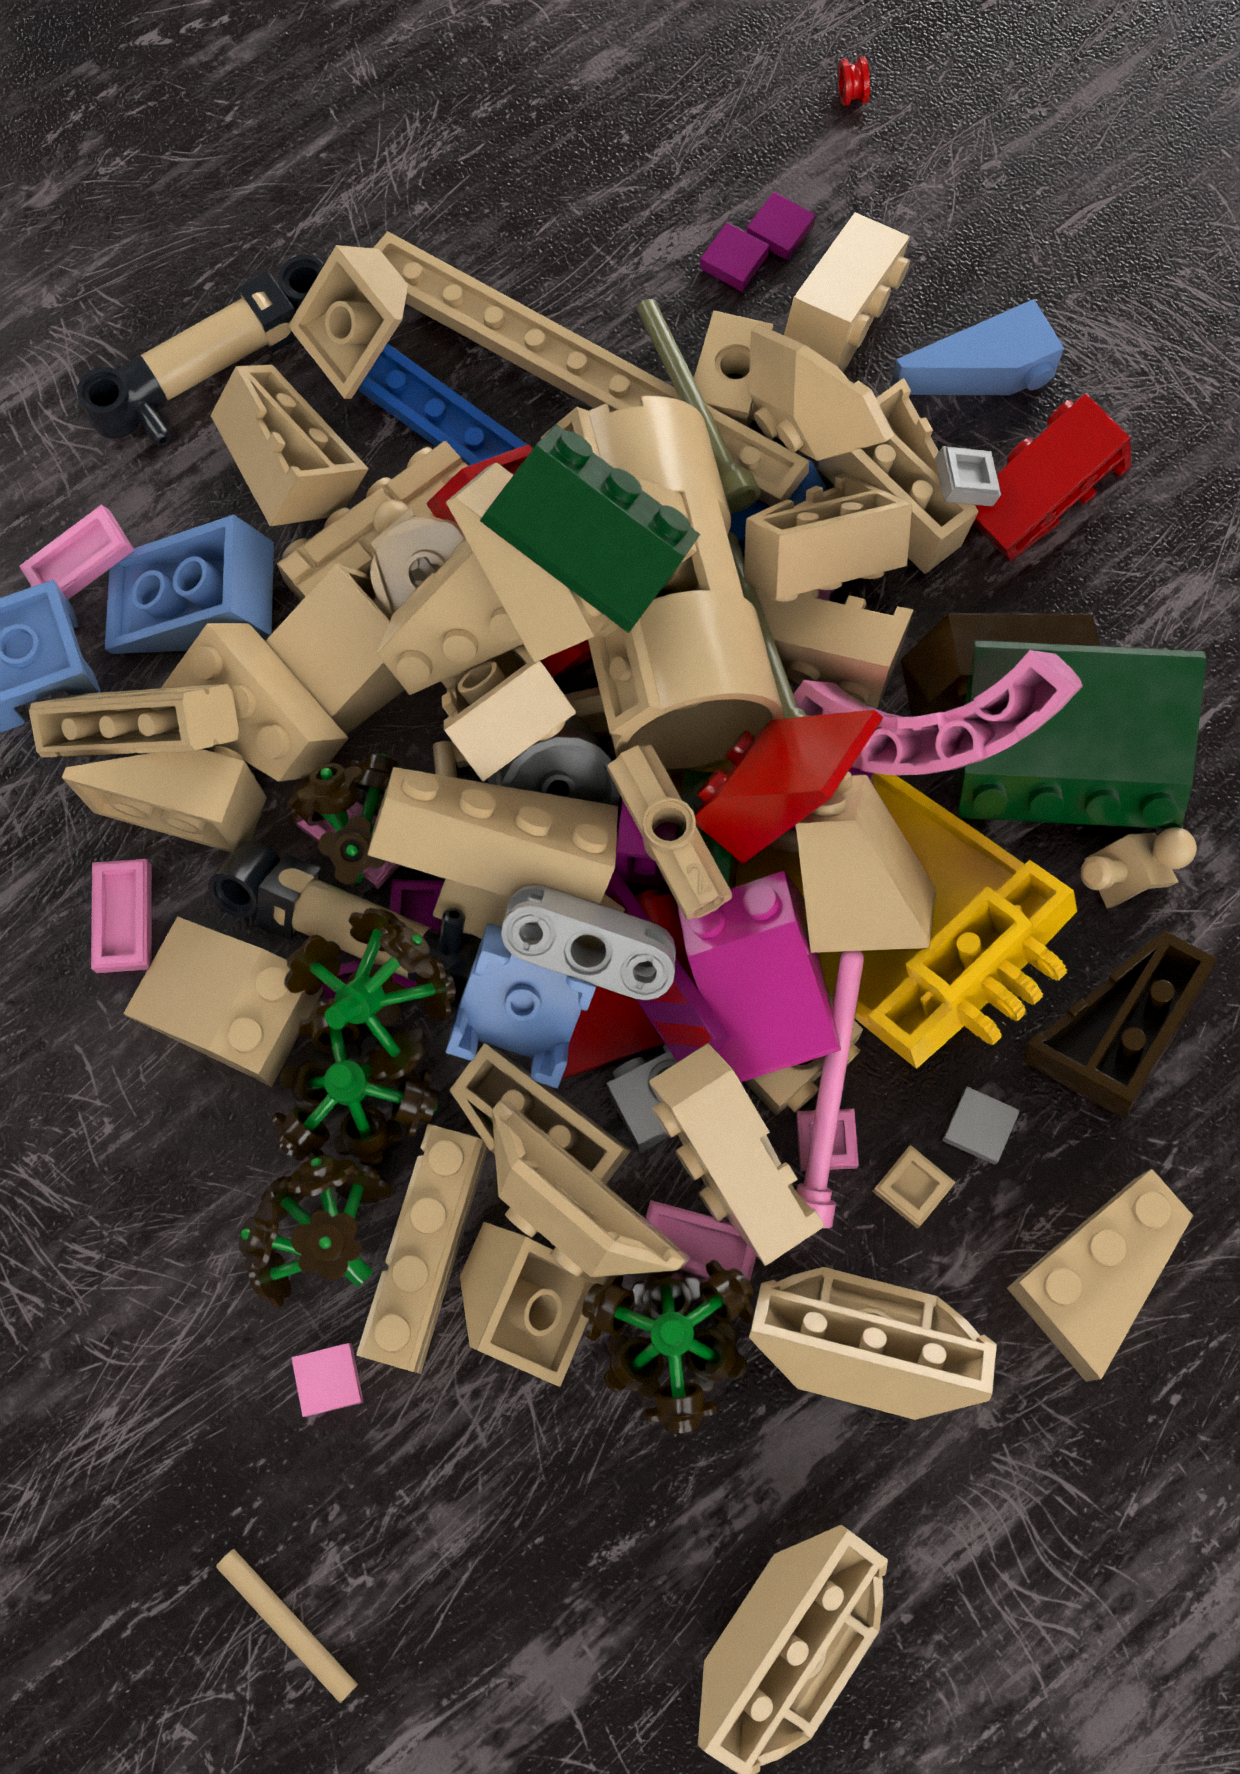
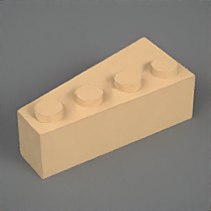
[441,644,576,782]
[367,767,618,904]

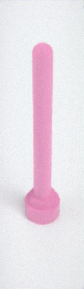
[797,951,864,1228]

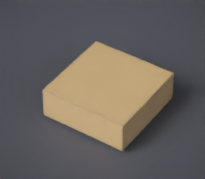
[872,1145,956,1229]

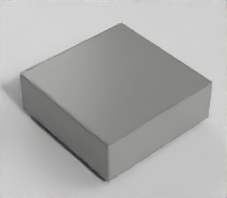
[935,446,1001,506]
[942,1086,1020,1165]

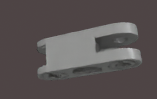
[501,884,676,1000]

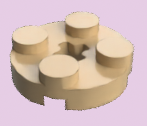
[370,516,466,615]

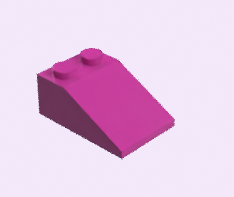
[678,871,841,1082]

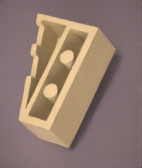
[744,473,912,601]

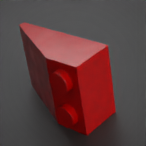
[694,709,884,864]

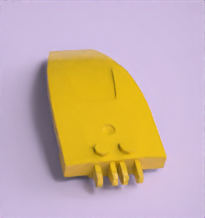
[668,761,1077,1069]

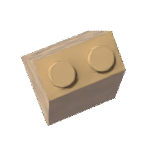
[265,563,405,734]
[796,772,936,953]

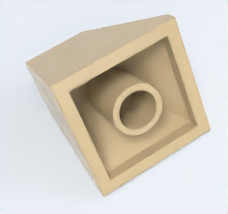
[288,245,408,399]
[460,1222,606,1387]

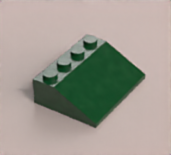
[953,640,1206,829]

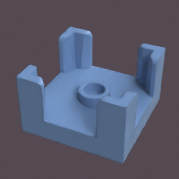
[0,579,101,732]
[446,923,596,1089]

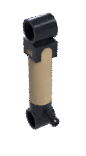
[77,255,325,446]
[208,840,482,1012]

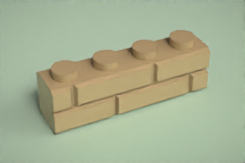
[277,441,468,602]
[29,684,240,757]
[356,1124,488,1374]

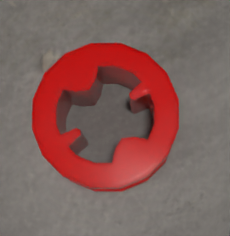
[838,56,870,106]

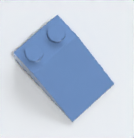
[105,515,274,654]

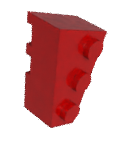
[973,393,1131,562]

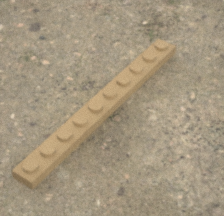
[373,231,809,506]

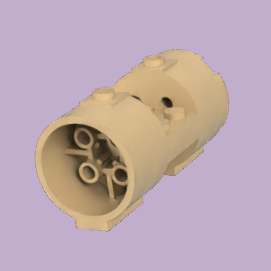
[541,396,784,774]

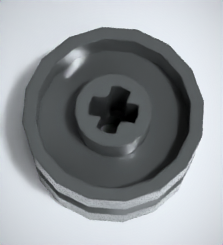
[487,715,620,806]

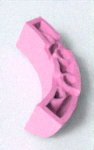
[793,650,1083,775]

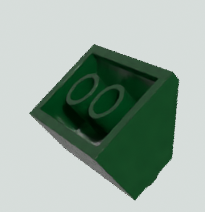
[480,424,700,633]

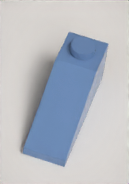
[891,299,1064,396]

